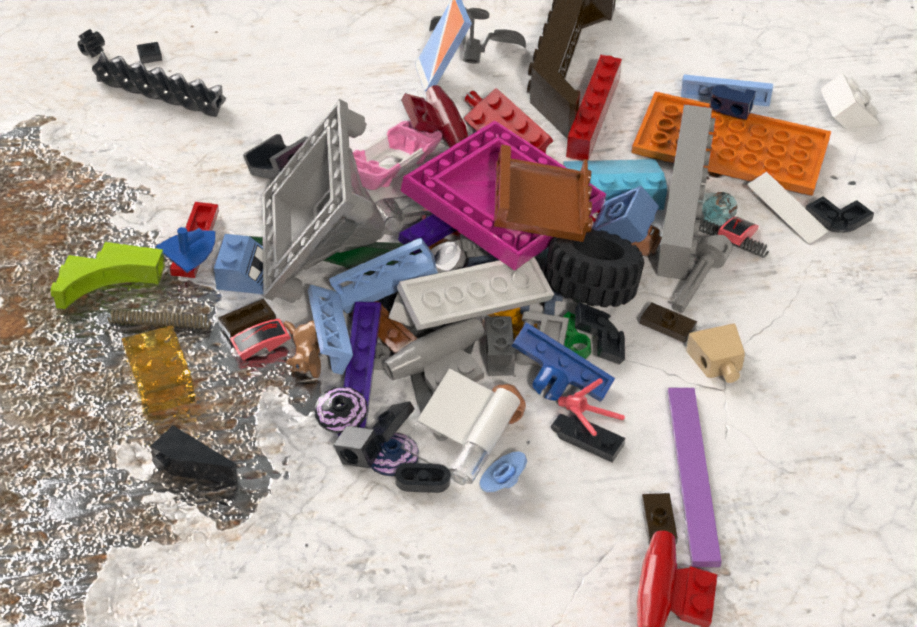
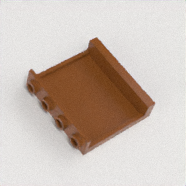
[494,144,593,242]

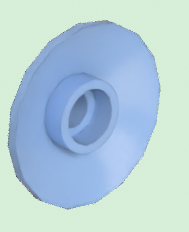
[479,451,527,493]

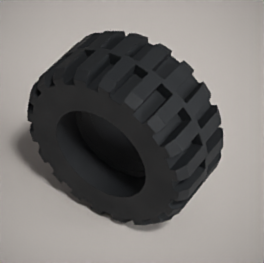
[544,228,645,308]

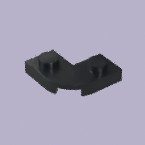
[806,196,874,233]
[575,303,625,365]

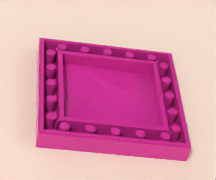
[400,120,607,271]

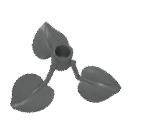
[429,7,526,64]

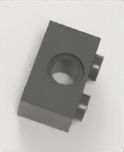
[484,316,515,376]

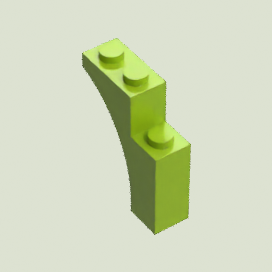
[51,242,165,309]

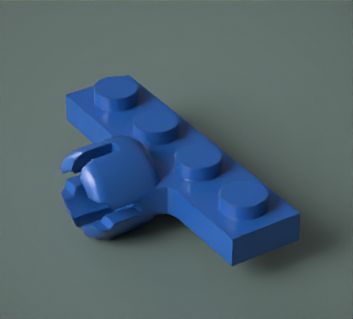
[512,322,615,402]

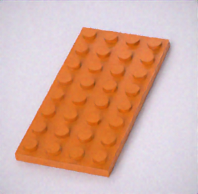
[631,91,832,196]

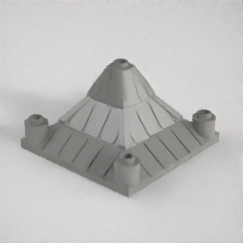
[262,99,386,303]

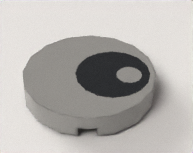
[430,242,466,271]

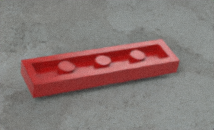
[170,202,219,278]

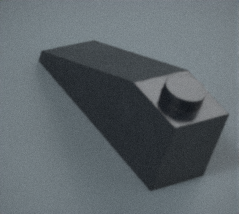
[150,425,238,484]

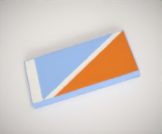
[415,0,472,91]

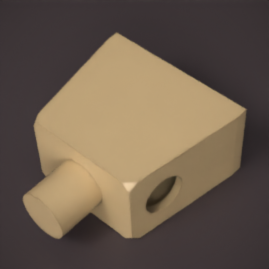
[686,323,745,383]

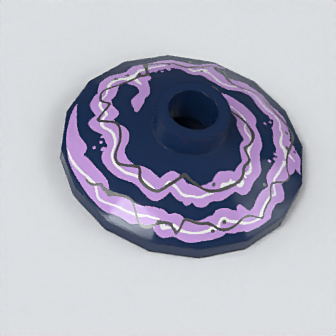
[370,433,419,476]

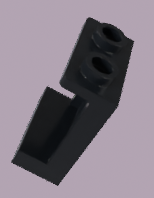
[243,134,308,179]

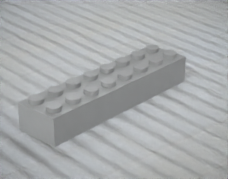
[657,105,716,280]

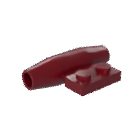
[401,85,468,148]

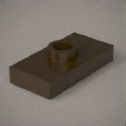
[218,298,276,338]
[640,302,697,343]
[641,493,678,544]

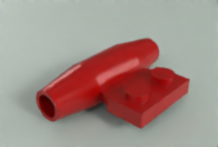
[636,531,718,627]

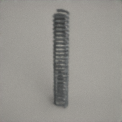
[696,218,769,258]

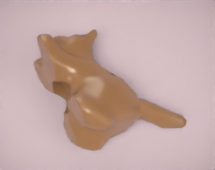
[284,321,321,378]

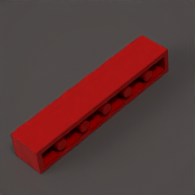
[566,55,622,161]

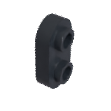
[395,463,451,493]

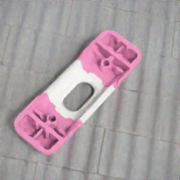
[353,121,442,190]

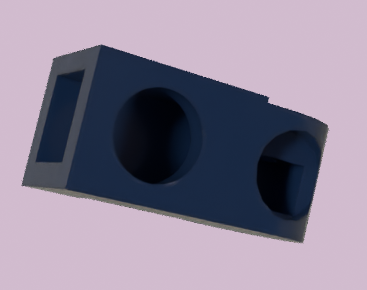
[710,85,756,120]

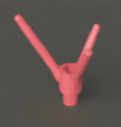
[558,378,625,436]

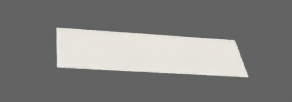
[747,172,829,244]

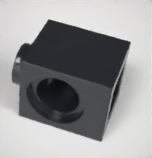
[334,426,382,469]

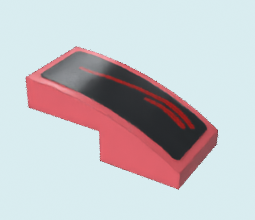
[718,217,759,246]
[230,319,291,361]

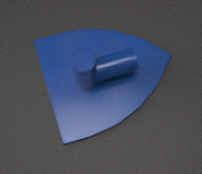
[155,227,216,273]

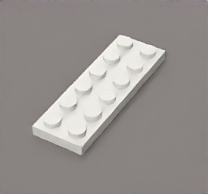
[397,257,554,330]

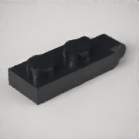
[551,414,625,463]

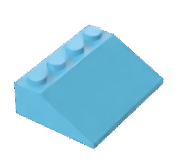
[563,159,667,210]

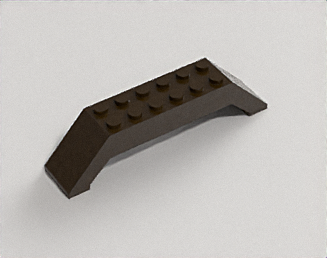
[527,0,616,139]

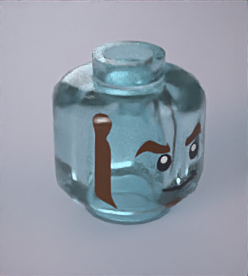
[702,192,738,226]

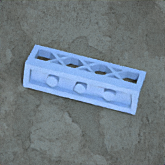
[681,74,773,107]
[329,238,438,314]
[308,285,353,375]

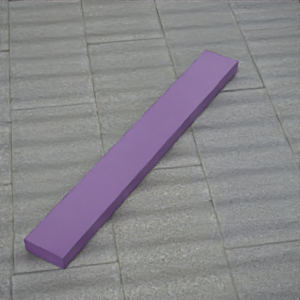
[667,388,722,567]

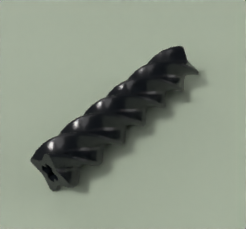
[92,51,226,117]

